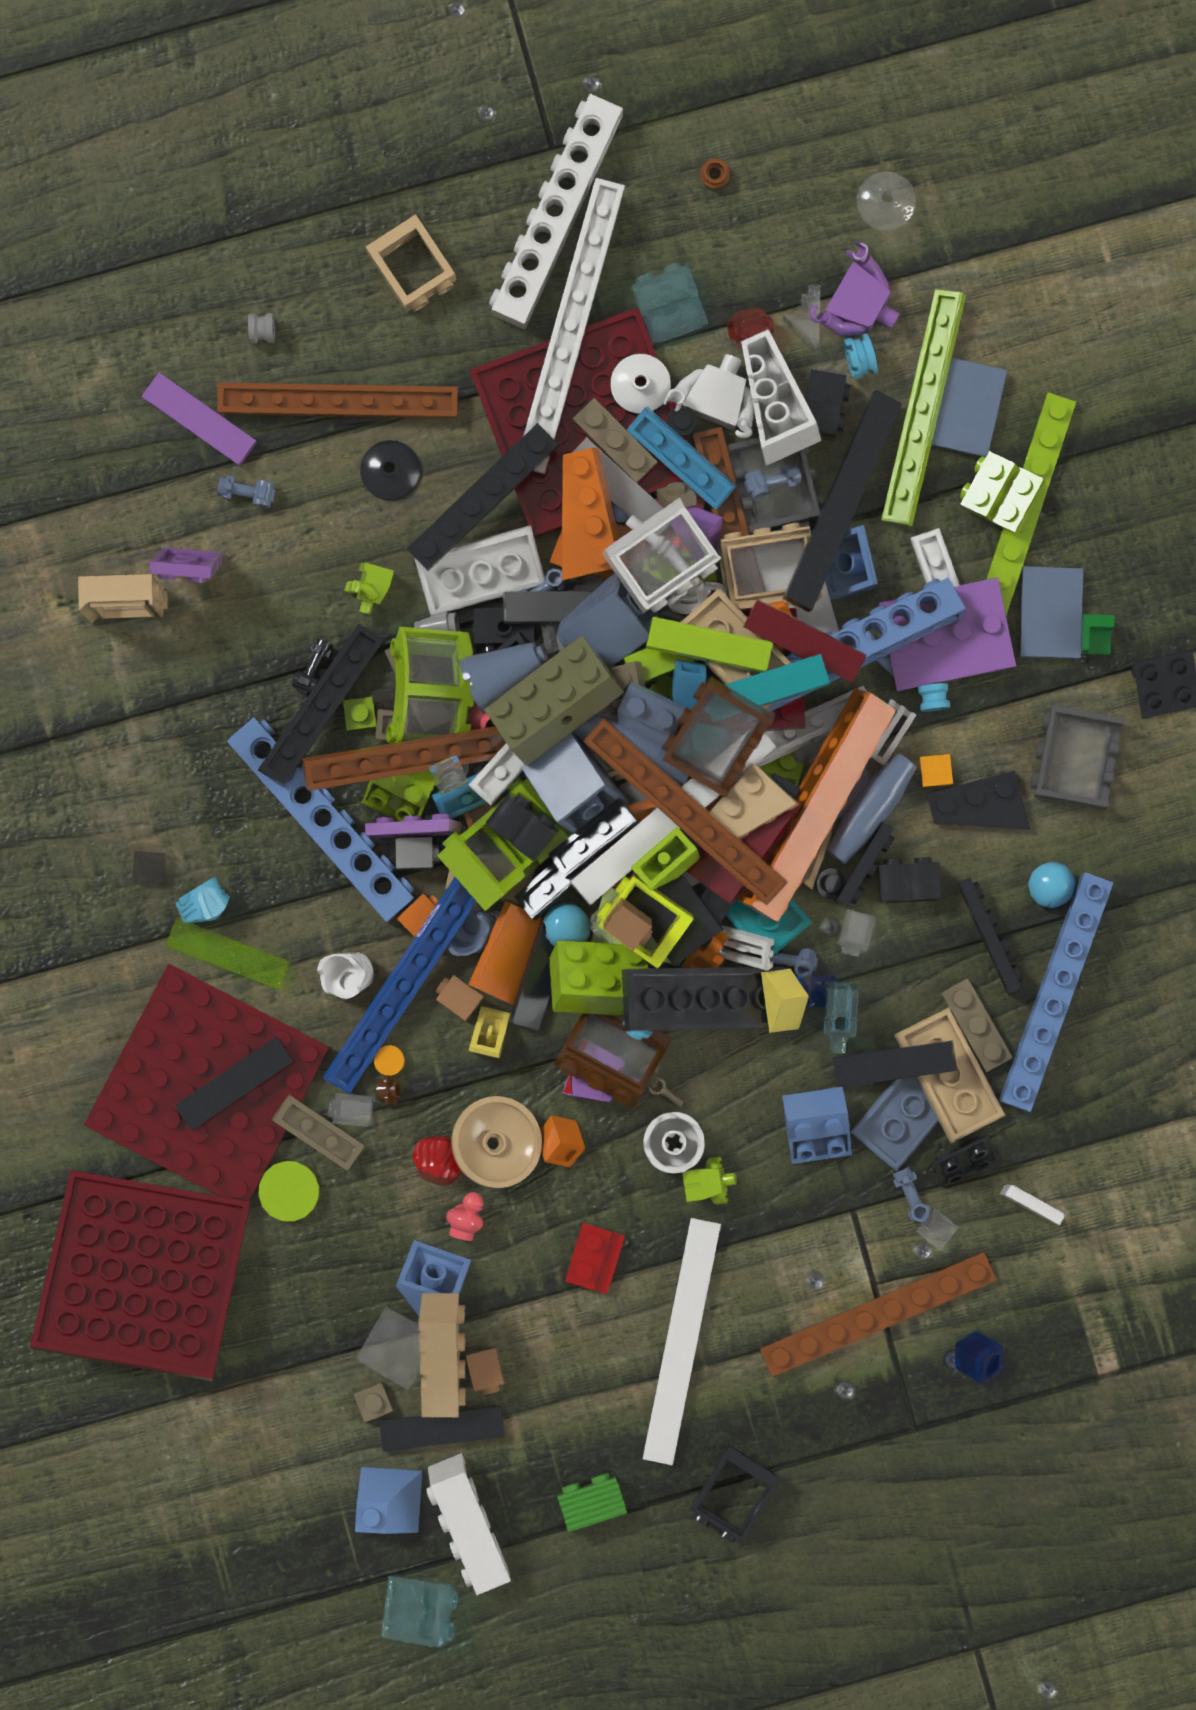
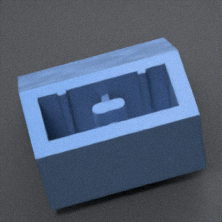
[782,1087,852,1164]

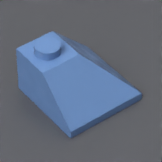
[396,1240,471,1316]
[355,1467,423,1534]

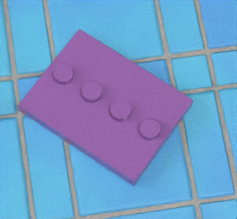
[879,577,1016,692]

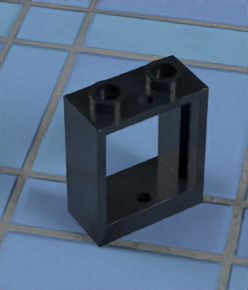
[690,1444,781,1543]

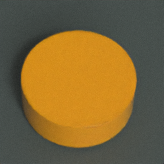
[374,1045,405,1076]

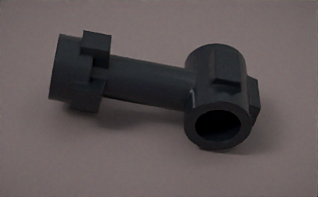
[292,638,333,696]

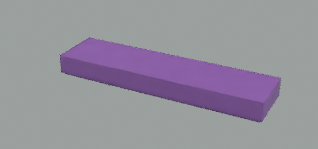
[141,373,257,467]

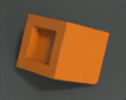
[540,1115,585,1167]

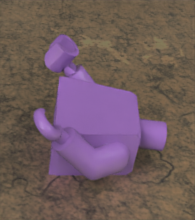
[809,241,900,336]

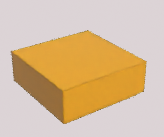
[919,754,953,788]

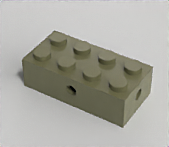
[484,635,625,766]

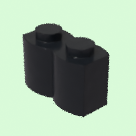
[805,369,851,438]
[486,792,559,861]
[877,857,942,904]

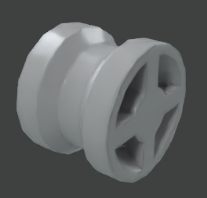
[248,313,275,344]

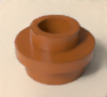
[700,158,730,189]

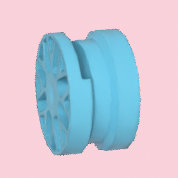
[843,333,878,380]

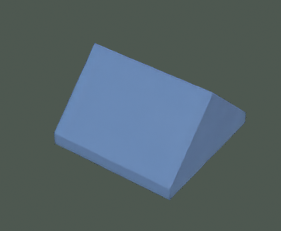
[825,525,878,600]

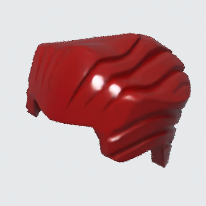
[413,1136,462,1185]

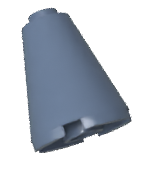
[460,642,549,713]

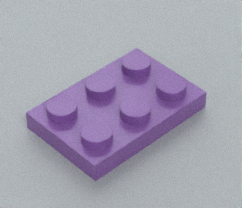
[149,547,223,583]

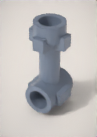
[744,464,801,499]
[217,475,276,508]
[519,568,569,592]
[760,948,818,978]
[893,1167,931,1224]

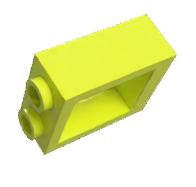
[596,873,694,968]

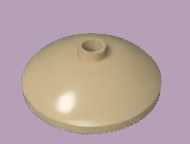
[451,1096,542,1188]

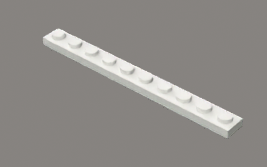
[524,178,625,474]

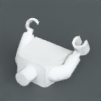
[663,354,755,438]

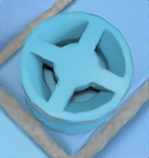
[918,683,951,712]

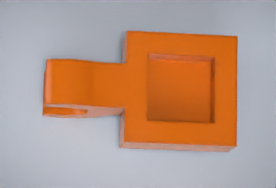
[682,932,729,968]

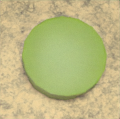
[259,1161,320,1222]

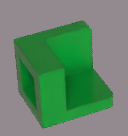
[1081,614,1115,655]

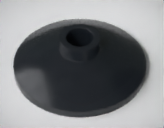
[360,440,420,500]

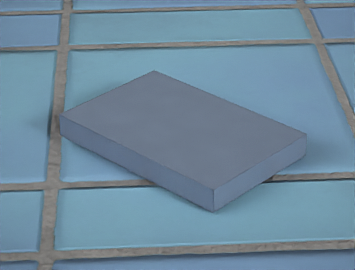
[931,358,1007,457]
[1019,566,1083,660]
[850,1077,939,1172]

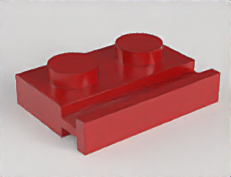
[565,1223,625,1294]

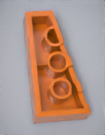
[562,448,626,580]

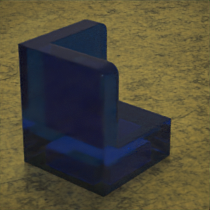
[797,975,836,1008]
[955,1331,1003,1384]

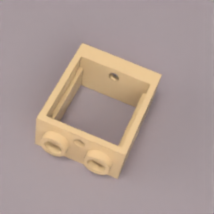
[366,214,456,313]

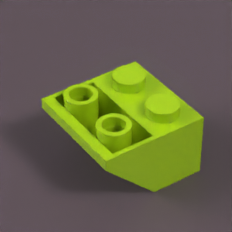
[362,743,445,822]

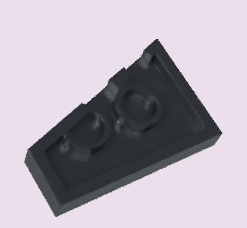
[926,771,1030,830]

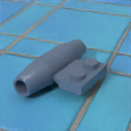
[574,682,689,785]
[826,753,917,864]

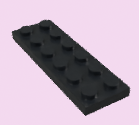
[622,967,792,1032]

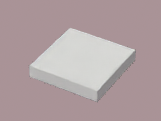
[1000,1184,1065,1225]

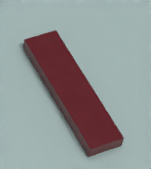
[743,599,867,683]

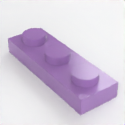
[365,814,461,839]

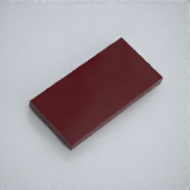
[686,795,803,904]

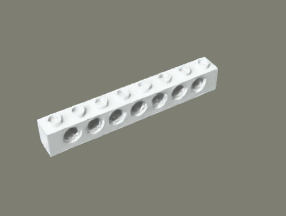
[489,94,623,330]

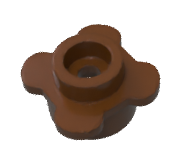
[377,1075,401,1106]

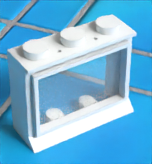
[602,498,721,614]

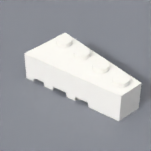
[741,329,821,466]
[426,1453,511,1595]

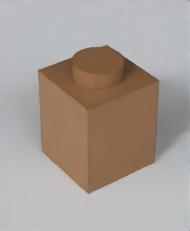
[603,898,653,951]
[435,975,484,1022]
[466,1347,505,1395]

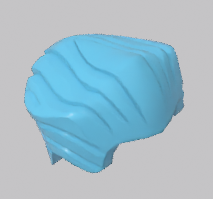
[175,876,230,924]

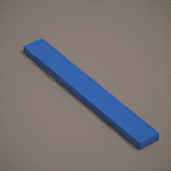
[323,877,477,1094]

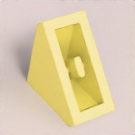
[761,969,809,1033]
[469,1006,510,1059]

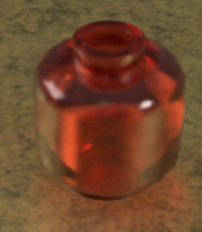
[727,308,774,349]

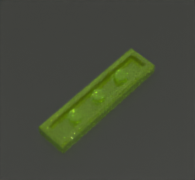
[166,918,290,990]

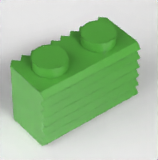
[557,1473,627,1532]

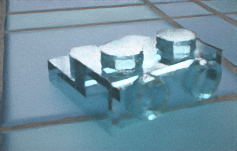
[632,262,709,345]
[381,1575,458,1647]

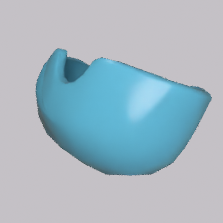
[1028,862,1076,908]
[543,902,590,947]

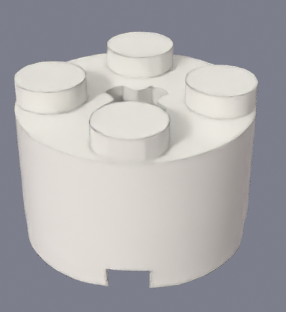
[643,1112,705,1173]

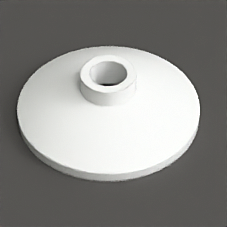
[611,354,671,414]

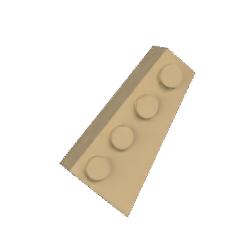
[419,1293,466,1417]

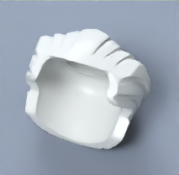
[317,951,374,999]

